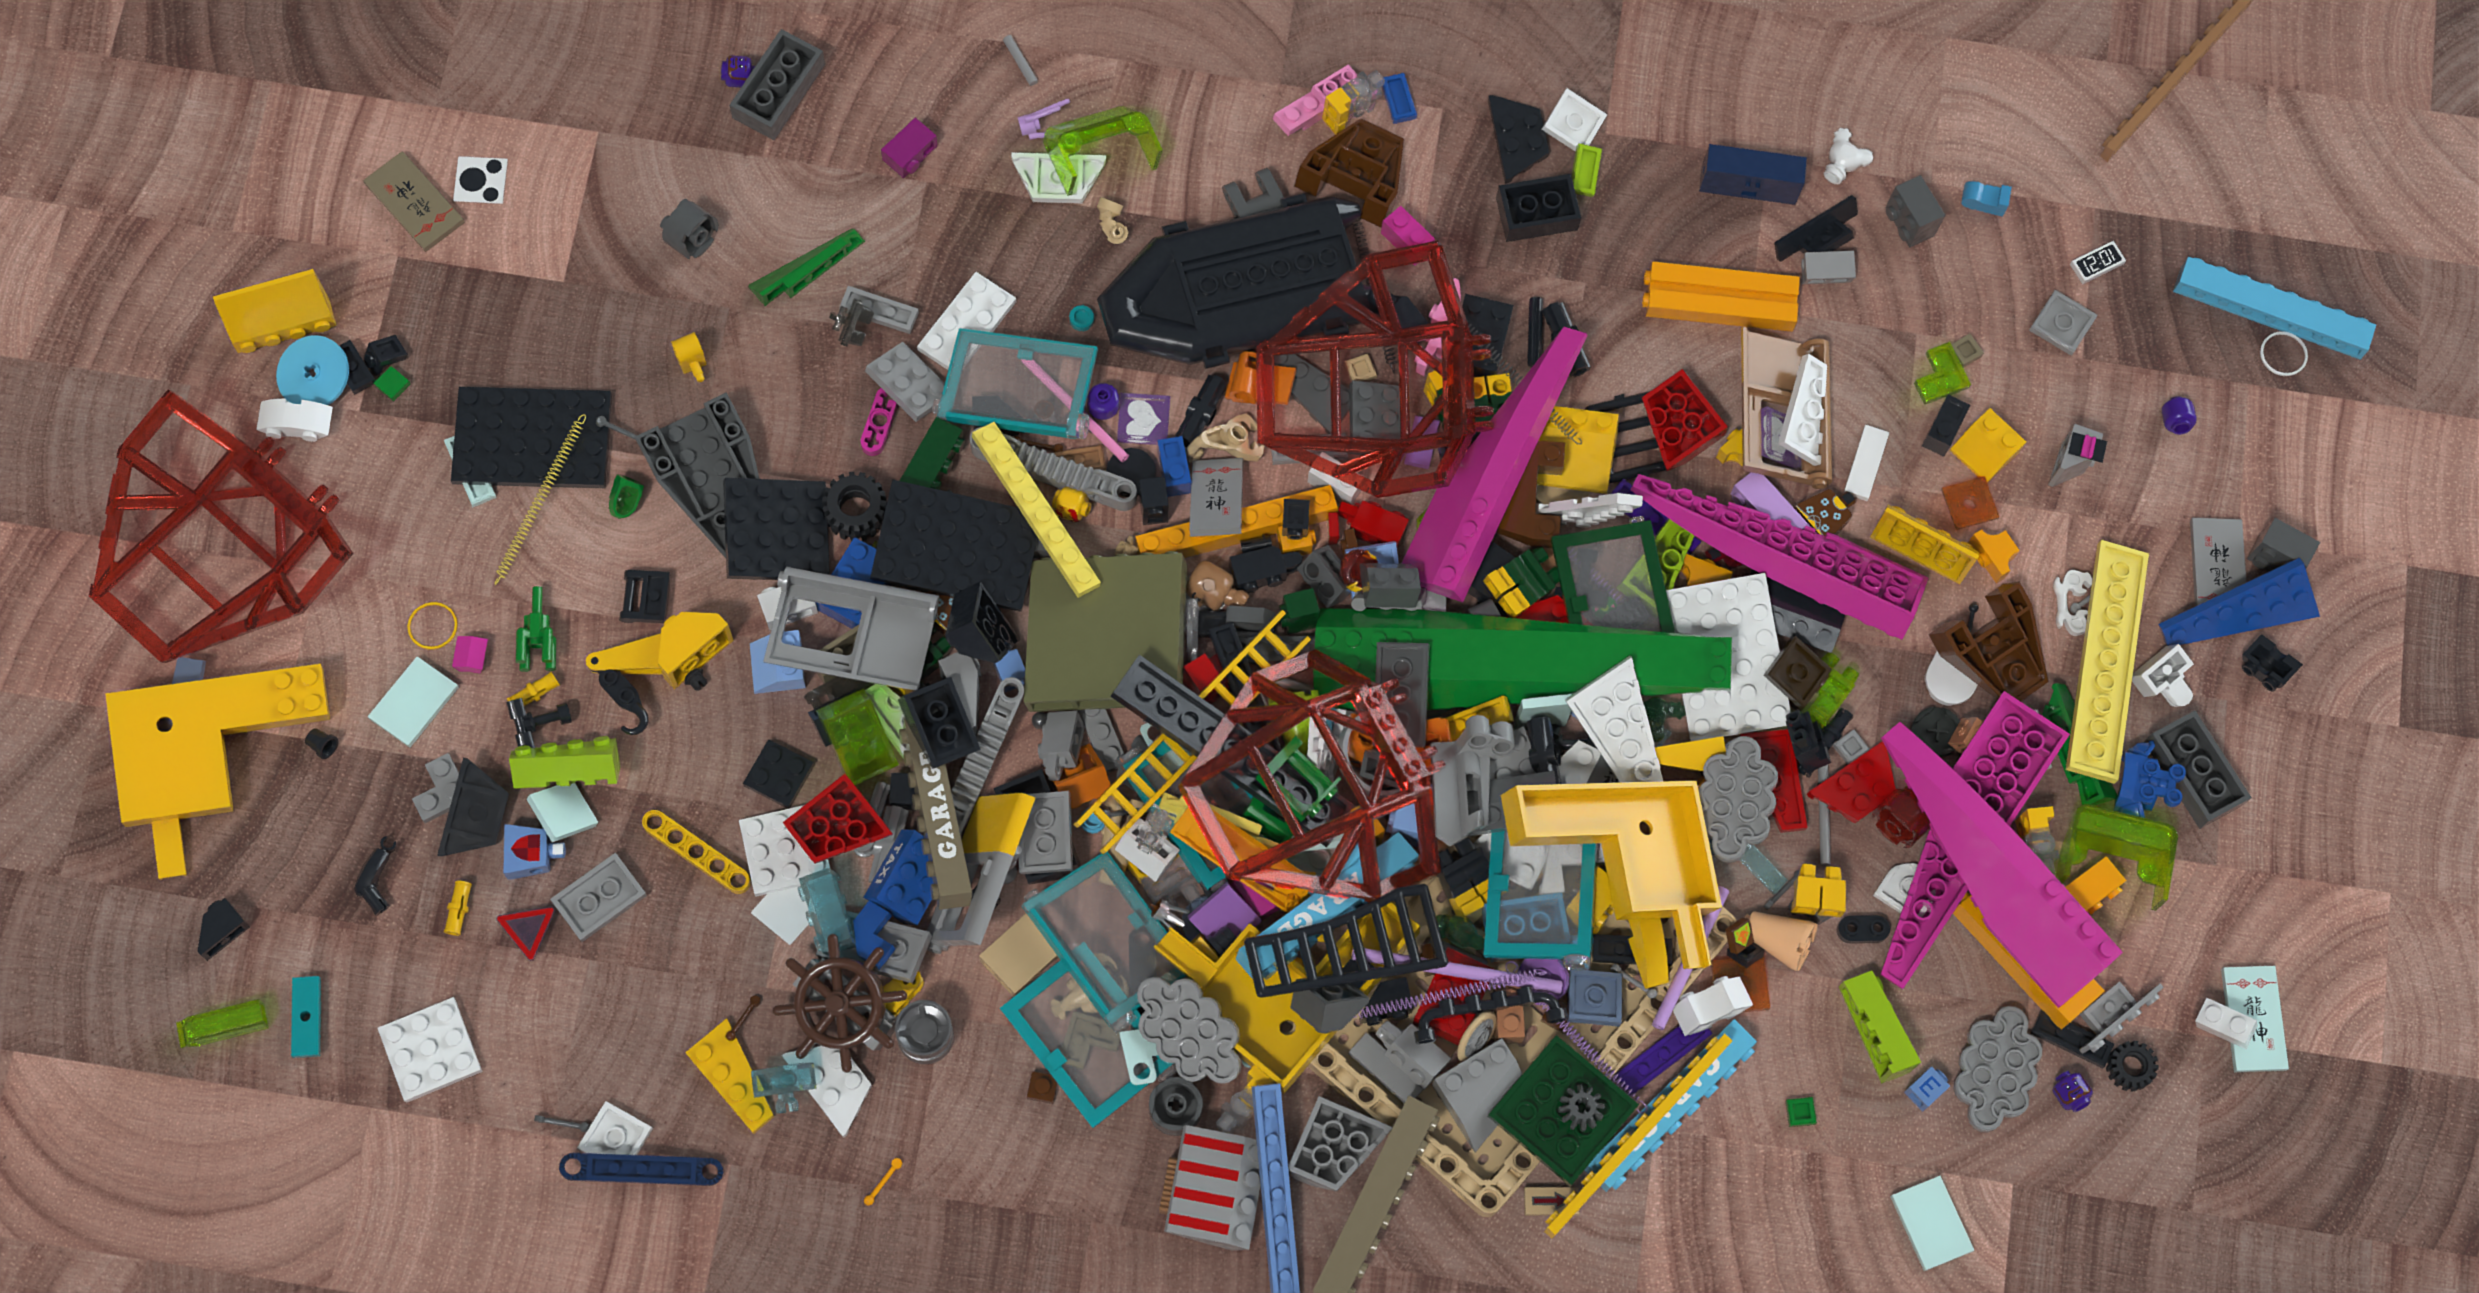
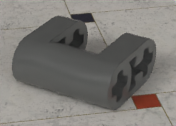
[1222,167,1284,218]

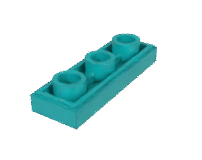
[291,976,321,1058]

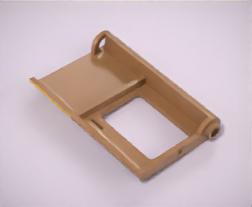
[1741,326,1832,489]

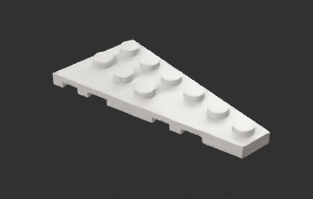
[1565,656,1663,826]

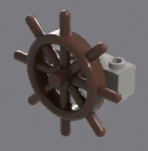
[773,934,907,1073]

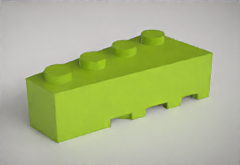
[1616,518,1694,619]
[509,736,621,788]
[1839,971,1921,1084]

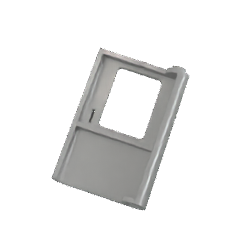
[763,567,939,691]

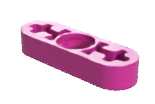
[860,388,898,456]

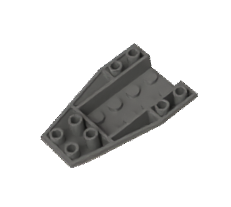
[635,392,760,558]

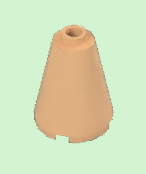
[1745,911,1818,971]

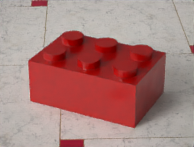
[1412,947,1496,1046]

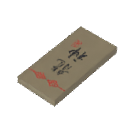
[363,151,465,252]

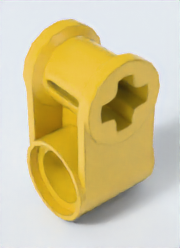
[883,970,924,1017]

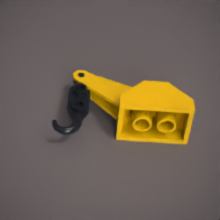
[586,612,734,735]

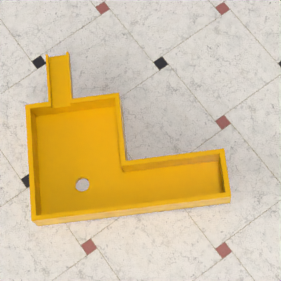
[105,664,330,880]
[1501,781,1722,969]
[1153,893,1420,1094]

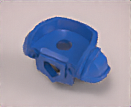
[2113,741,2186,829]

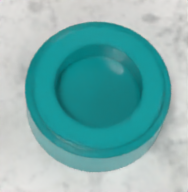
[1069,305,1094,331]

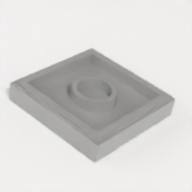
[2029,290,2098,356]

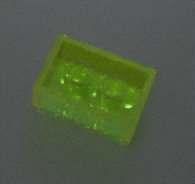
[816,689,899,785]

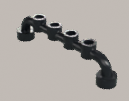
[1414,987,1568,1044]

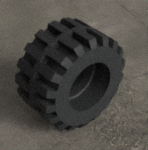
[822,472,887,541]

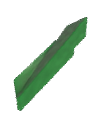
[748,229,865,306]
[2042,683,2118,808]

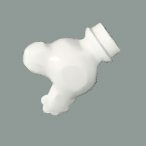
[1824,128,1873,184]

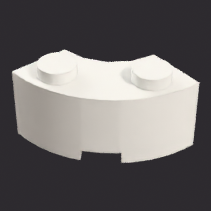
[256,399,333,442]
[1673,976,1753,1036]

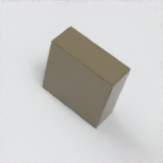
[1948,334,1984,368]

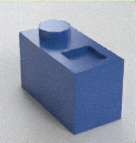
[1157,436,1191,497]

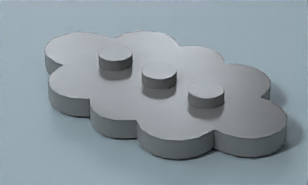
[1698,736,1778,863]
[1137,977,1241,1084]
[1953,1006,2042,1133]

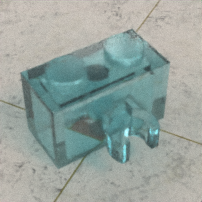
[751,1062,817,1114]

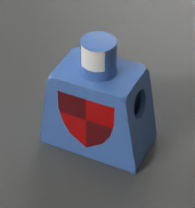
[503,824,566,880]

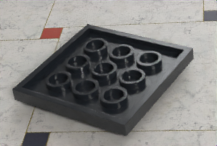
[723,478,830,580]

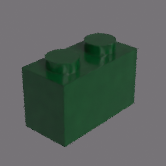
[1279,588,1320,635]

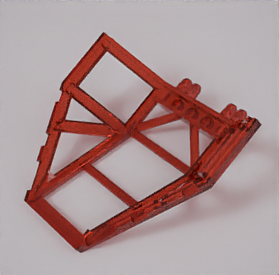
[1256,240,1494,498]
[89,389,354,663]
[1178,649,1446,902]

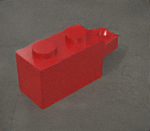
[1337,500,1409,550]

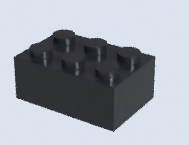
[1496,174,1581,242]
[1448,293,1514,381]

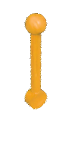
[864,1158,902,1206]

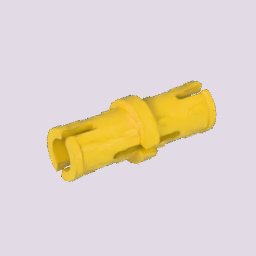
[506,672,560,706]
[443,880,472,936]

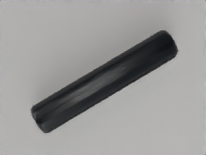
[1527,297,1543,367]

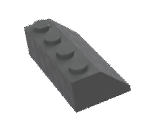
[1466,771,1556,837]

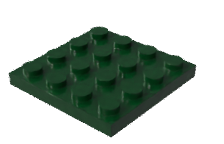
[1487,1035,1639,1187]

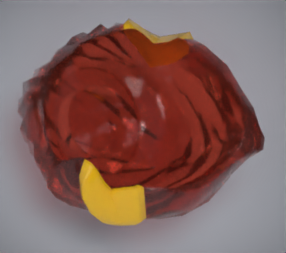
[1339,549,1378,592]

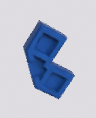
[853,900,895,970]

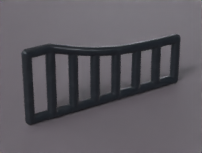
[1244,884,1448,998]

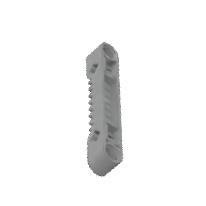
[970,427,1137,511]
[951,677,1024,836]

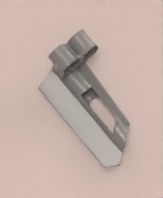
[1430,715,1514,846]

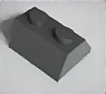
[1359,563,1421,608]
[1290,974,1369,1034]

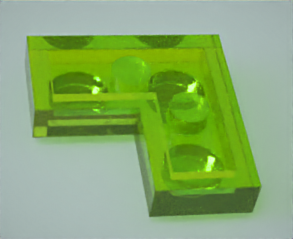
[1914,342,1971,405]

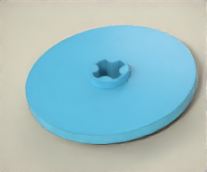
[276,335,349,405]

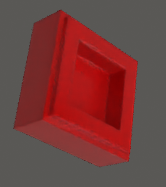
[1327,512,1340,545]

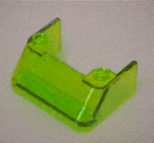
[1043,106,1163,196]
[2056,804,2178,911]

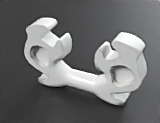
[2053,570,2092,636]

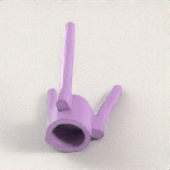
[1018,99,1073,140]

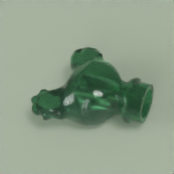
[1643,697,1686,743]
[1436,914,1485,950]

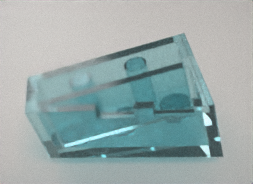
[798,868,856,956]

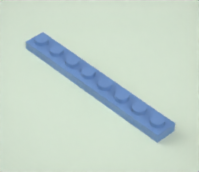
[1251,1083,1300,1293]

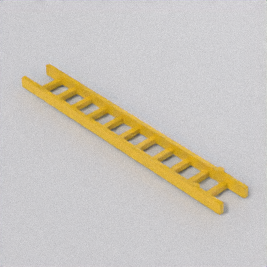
[1073,610,1311,854]

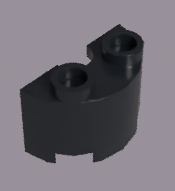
[2241,634,2303,692]

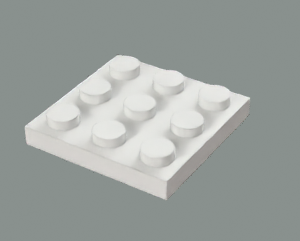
[739,805,833,897]
[378,997,482,1103]

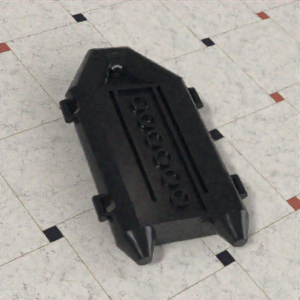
[1097,193,1382,369]

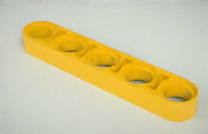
[642,810,751,894]

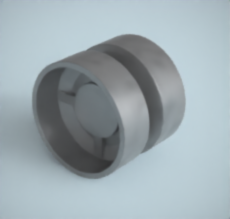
[895,1000,954,1064]

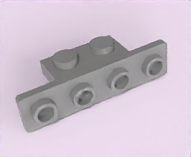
[2079,981,2164,1054]

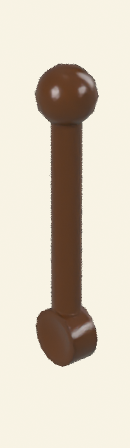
[1013,436,1063,452]
[725,995,761,1041]

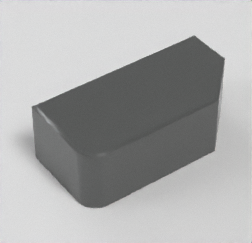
[1225,606,1275,632]

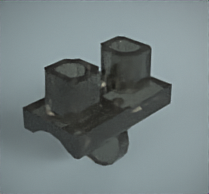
[829,298,874,347]

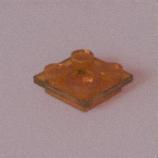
[1941,477,1999,530]

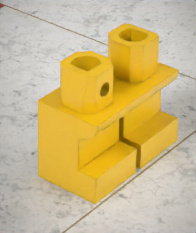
[1791,864,1846,918]

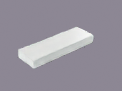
[1843,425,1889,501]

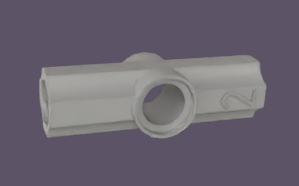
[868,806,909,883]

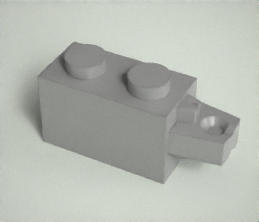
[1038,711,1085,781]
[1376,1021,1451,1090]

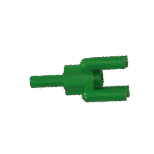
[515,586,556,672]

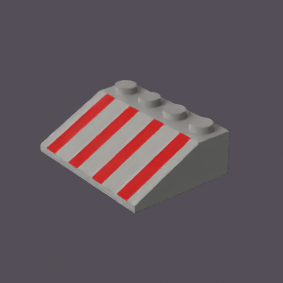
[1164,1125,1261,1251]

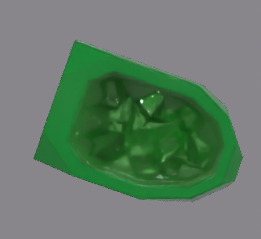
[609,474,644,519]

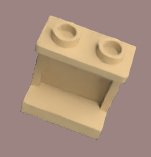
[979,914,1059,997]

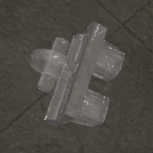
[1135,803,1177,854]

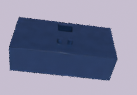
[1699,144,1807,205]

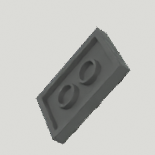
[1350,380,1401,459]

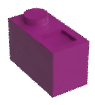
[881,117,938,179]

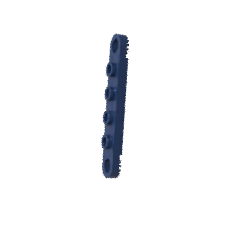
[559,1153,723,1186]

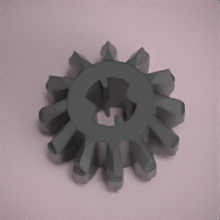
[1558,1085,1605,1132]

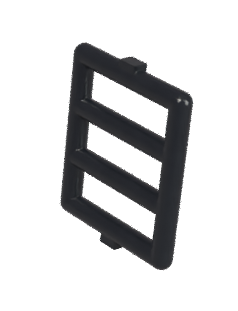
[1585,391,1666,483]

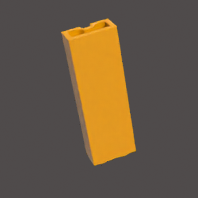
[1642,262,1800,332]
[1953,892,2105,1030]

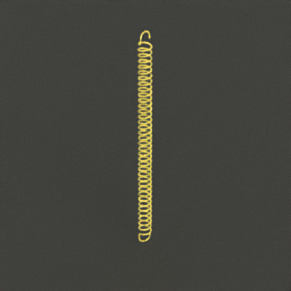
[495,414,586,585]

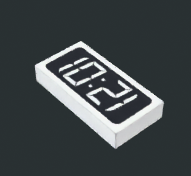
[2070,241,2126,284]

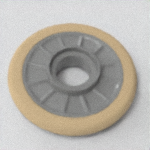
[1457,1011,1496,1062]

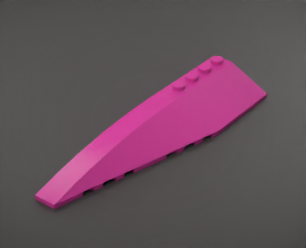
[1402,327,1587,602]
[1631,474,1929,640]
[1880,691,2070,990]
[1881,722,2123,1008]

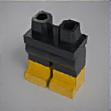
[1433,837,1507,918]

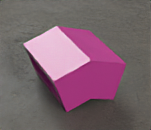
[452,636,488,674]

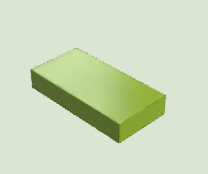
[1571,143,1602,197]

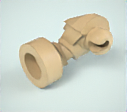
[1097,197,1128,244]

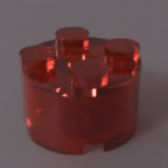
[1872,786,1931,848]

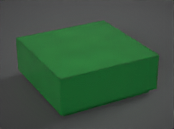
[373,366,411,402]
[1785,1097,1817,1127]

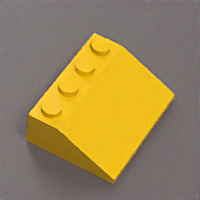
[213,269,336,353]
[1537,406,1619,494]
[1870,504,1979,584]

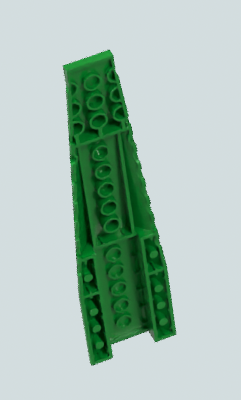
[1313,608,1732,710]

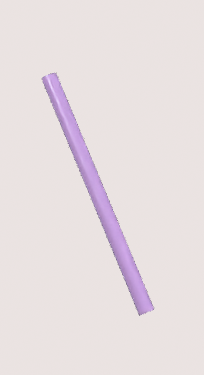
[1352,948,1562,994]

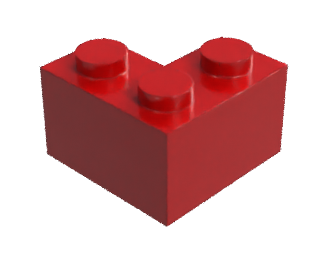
[1183,653,1231,704]

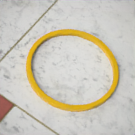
[407,602,458,650]

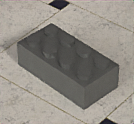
[729,29,825,140]
[2144,711,2252,829]

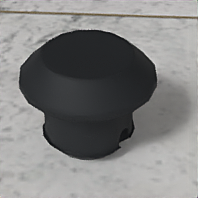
[684,668,707,691]

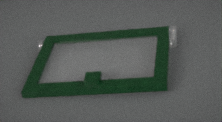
[1550,516,1675,633]

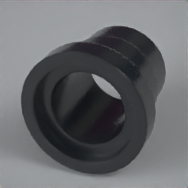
[305,728,339,759]
[1206,926,1237,956]

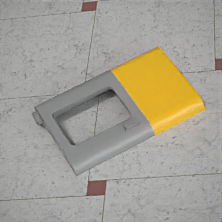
[927,793,1035,954]

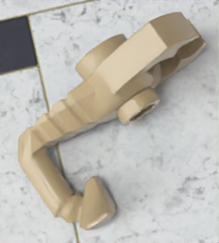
[1185,413,1264,463]

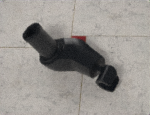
[354,836,396,916]

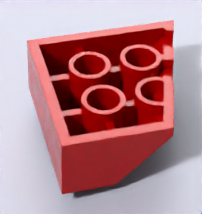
[1642,369,1728,471]
[783,774,893,864]

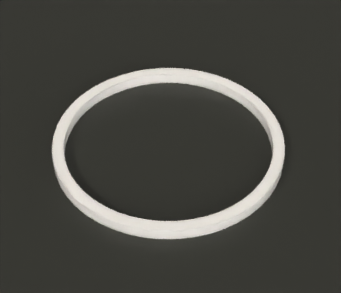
[2260,332,2308,376]

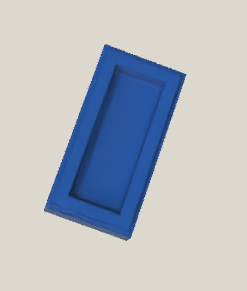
[1380,73,1417,124]

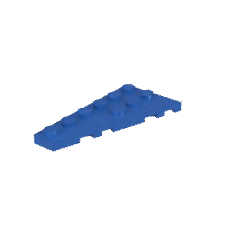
[2158,558,2320,646]

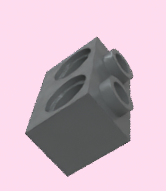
[1297,545,1358,608]

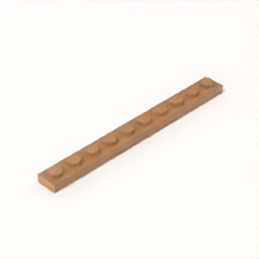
[2100,0,2253,162]

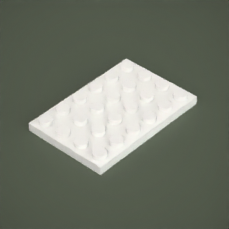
[1666,573,1791,742]

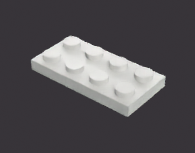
[917,272,1016,370]

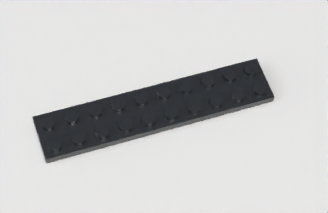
[1110,655,1354,847]

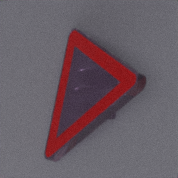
[496,907,555,961]

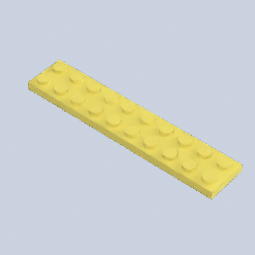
[2066,540,2149,784]

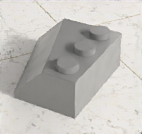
[1432,1038,1522,1153]
[1288,1096,1393,1192]

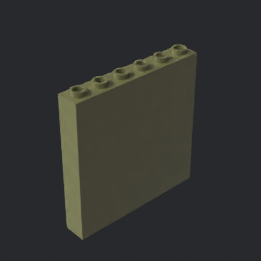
[1024,551,1187,712]

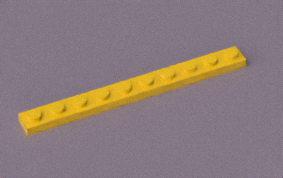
[1544,1034,1733,1239]

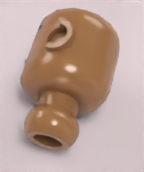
[1186,561,1249,611]

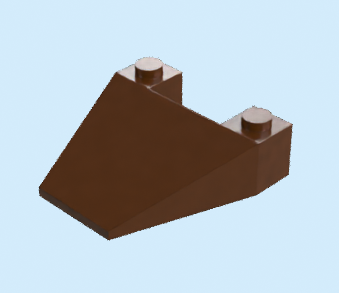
[1294,118,1404,228]
[1496,441,1565,548]
[1928,581,2049,702]

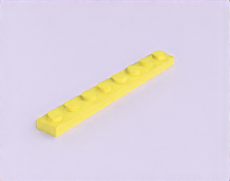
[972,422,1101,598]

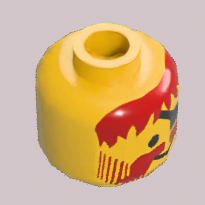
[1052,486,1092,522]

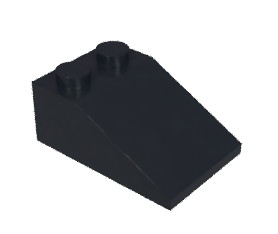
[898,677,981,769]

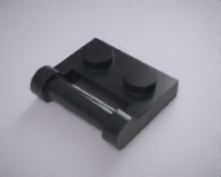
[619,570,671,624]

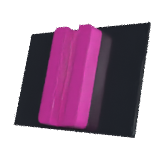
[2068,432,2107,463]

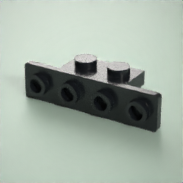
[1774,195,1858,262]

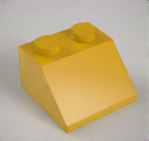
[1950,408,2026,484]

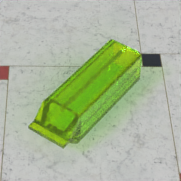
[176,999,269,1048]

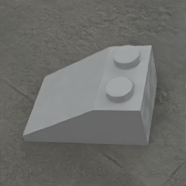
[938,652,982,736]

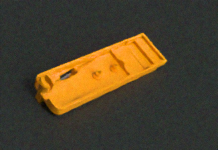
[1170,799,1312,912]

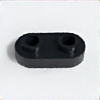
[1836,915,1890,944]

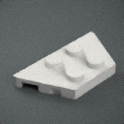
[1012,153,1106,203]
[782,1046,872,1138]

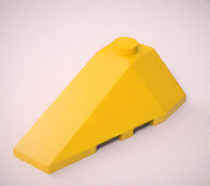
[1655,736,1726,772]

